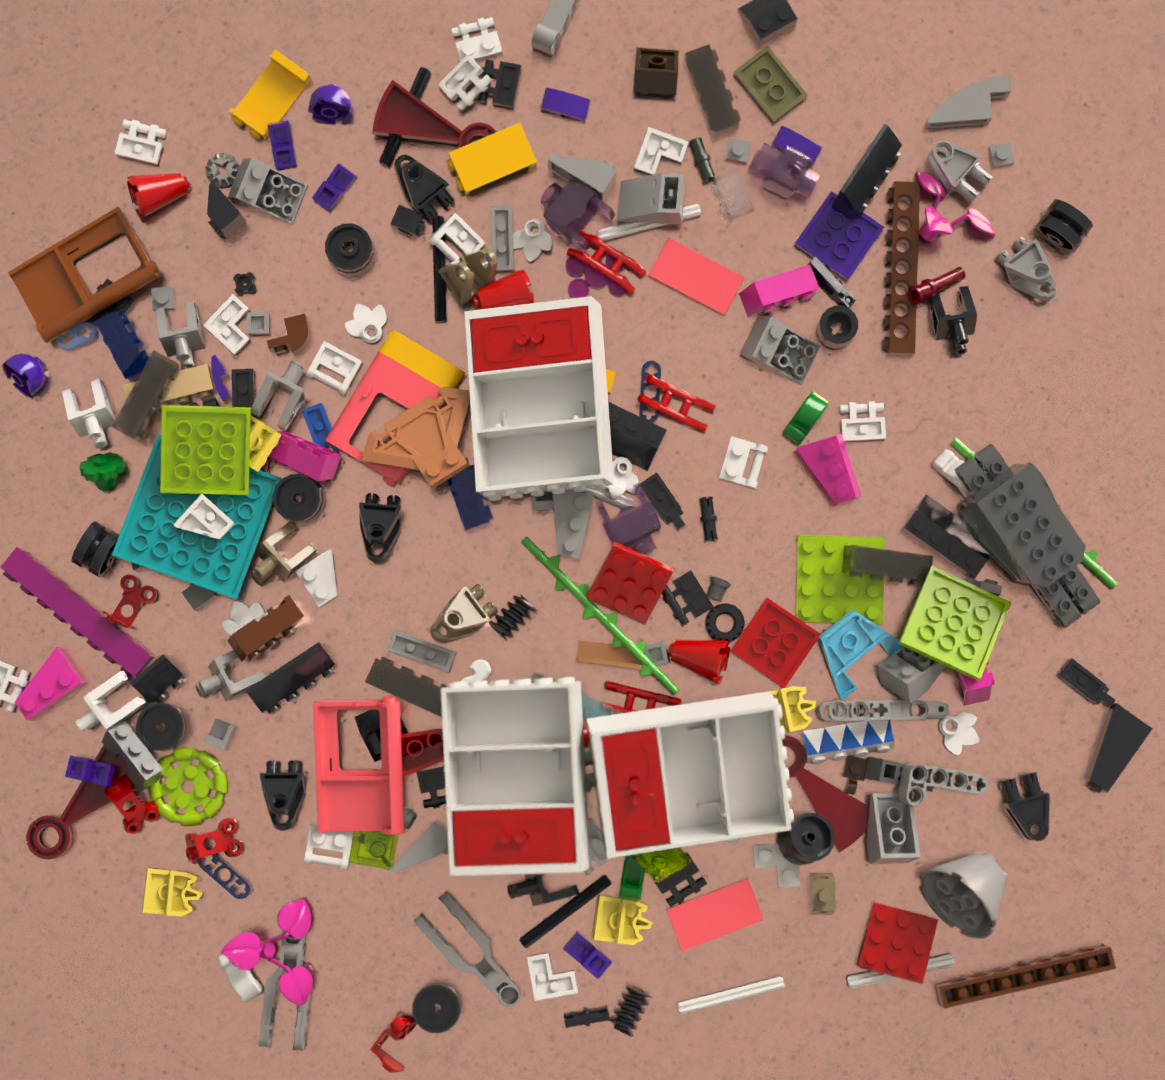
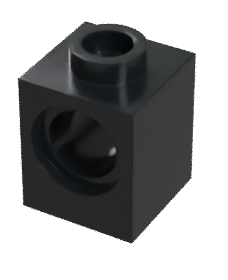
[390,205,425,238]

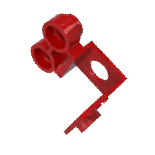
[103,574,157,629]
[104,774,159,834]
[185,818,243,864]
[370,1015,417,1073]

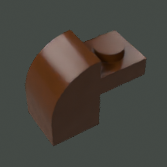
[267,314,310,355]

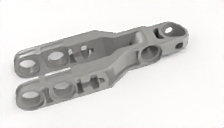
[817,700,949,722]
[413,891,521,1007]
[259,931,311,1051]

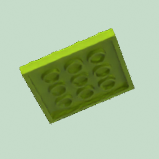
[160,405,251,495]
[796,535,885,625]
[898,566,1011,681]

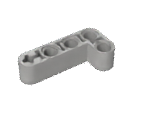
[531,0,577,55]
[898,763,989,806]

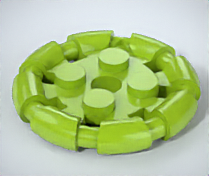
[148,747,227,826]

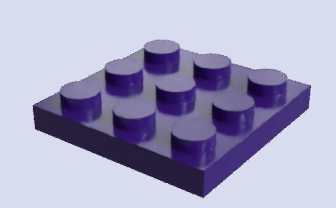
[794,191,884,281]

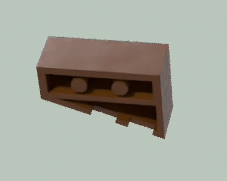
[227,595,304,662]

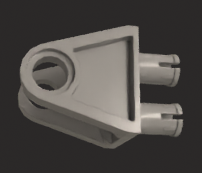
[928,140,993,203]
[996,237,1057,301]
[155,300,205,370]
[251,360,306,431]
[195,650,266,701]

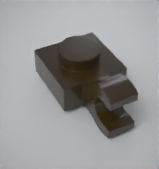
[842,756,868,795]

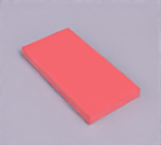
[648,237,745,316]
[666,878,764,951]

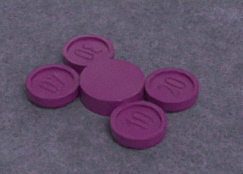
[565,251,629,298]

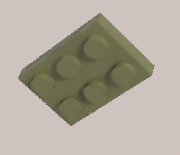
[734,45,808,123]

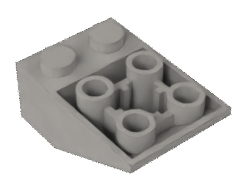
[227,158,308,224]
[617,173,685,224]
[740,315,820,385]
[878,647,946,704]

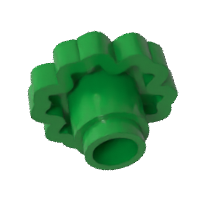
[79,452,125,490]

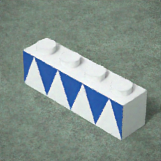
[802,720,894,764]

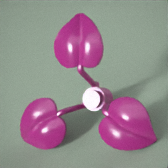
[915,171,996,242]
[221,899,313,1005]

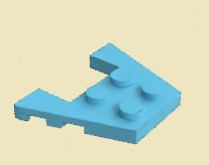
[819,609,904,700]

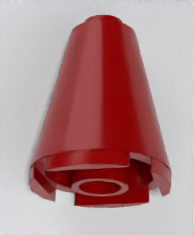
[127,173,189,219]
[471,270,534,310]
[668,640,730,684]

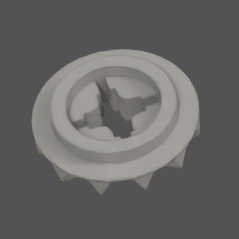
[205,153,239,187]

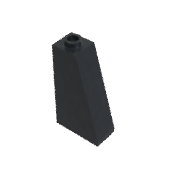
[1086,703,1153,794]

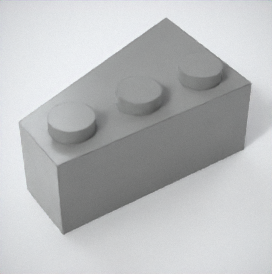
[553,489,594,560]

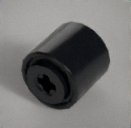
[817,305,858,349]

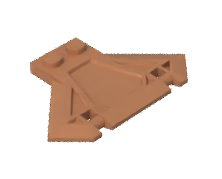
[361,387,470,489]

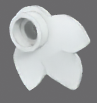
[513,219,552,262]
[345,303,387,343]
[608,457,639,499]
[221,601,264,635]
[939,712,979,755]

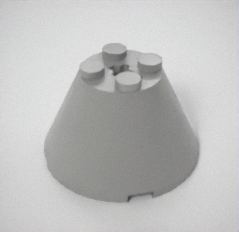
[921,853,1009,939]

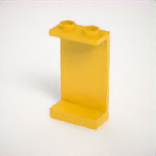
[229,50,311,141]
[446,123,537,195]

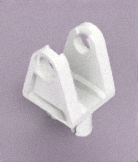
[62,378,116,449]
[75,671,146,732]

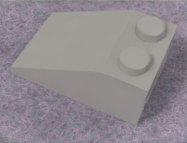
[548,156,617,202]
[866,793,920,864]
[389,820,449,874]

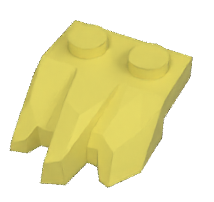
[249,416,281,472]
[770,686,816,733]
[142,868,202,916]
[592,895,653,945]

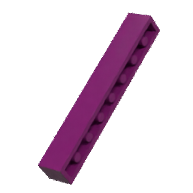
[0,547,154,678]

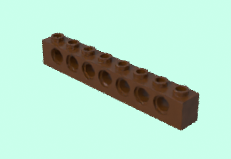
[883,181,920,356]
[936,945,1116,1009]

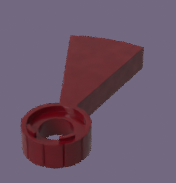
[372,80,497,149]
[781,735,869,853]
[26,745,137,860]

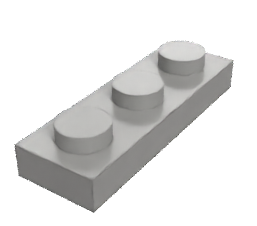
[491,206,514,272]
[387,630,456,673]

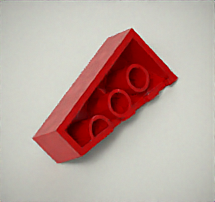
[401,728,444,777]

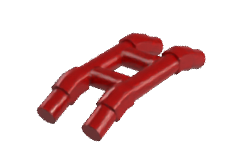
[567,231,646,294]
[637,374,716,433]
[599,681,681,714]

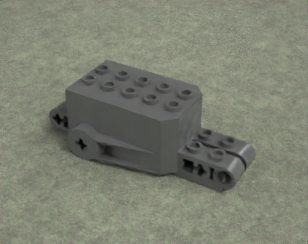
[954,444,1100,629]

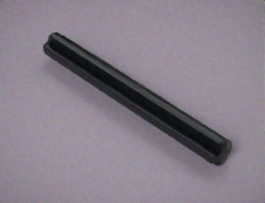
[379,67,431,167]
[432,216,447,322]
[520,875,611,948]

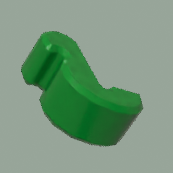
[783,391,829,444]
[619,853,646,902]

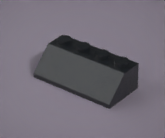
[832,123,902,219]
[608,401,667,471]
[901,495,991,579]
[245,642,337,714]

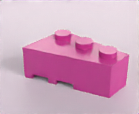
[739,264,819,317]
[269,431,342,482]
[796,433,861,504]
[15,647,85,721]
[958,660,995,706]

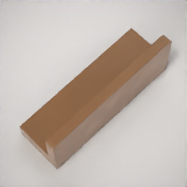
[576,640,642,670]

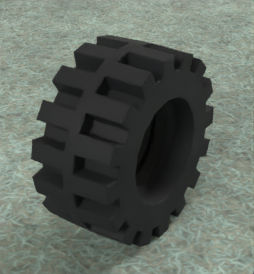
[705,603,745,642]

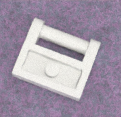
[428,213,485,262]
[306,341,362,396]
[719,436,769,489]
[304,824,354,870]

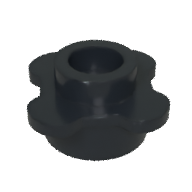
[233,272,256,295]

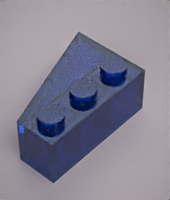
[93,309,151,379]
[447,458,493,532]

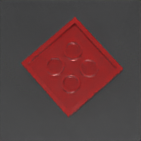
[586,541,674,624]
[730,597,821,688]
[858,902,938,984]

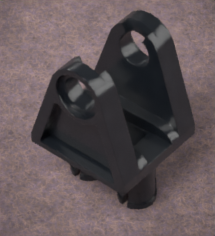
[394,155,454,221]
[929,286,977,355]
[359,493,401,562]
[260,760,305,831]
[1002,772,1050,841]
[507,873,579,906]

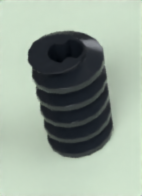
[489,594,537,640]
[610,987,652,1037]

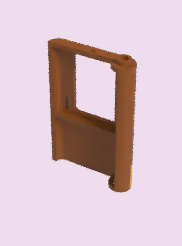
[8,206,160,343]

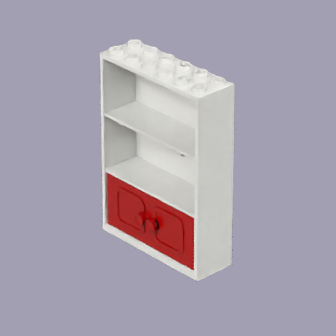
[464,296,614,501]
[441,677,590,876]
[587,691,794,858]

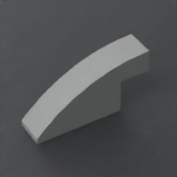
[925,74,1011,128]

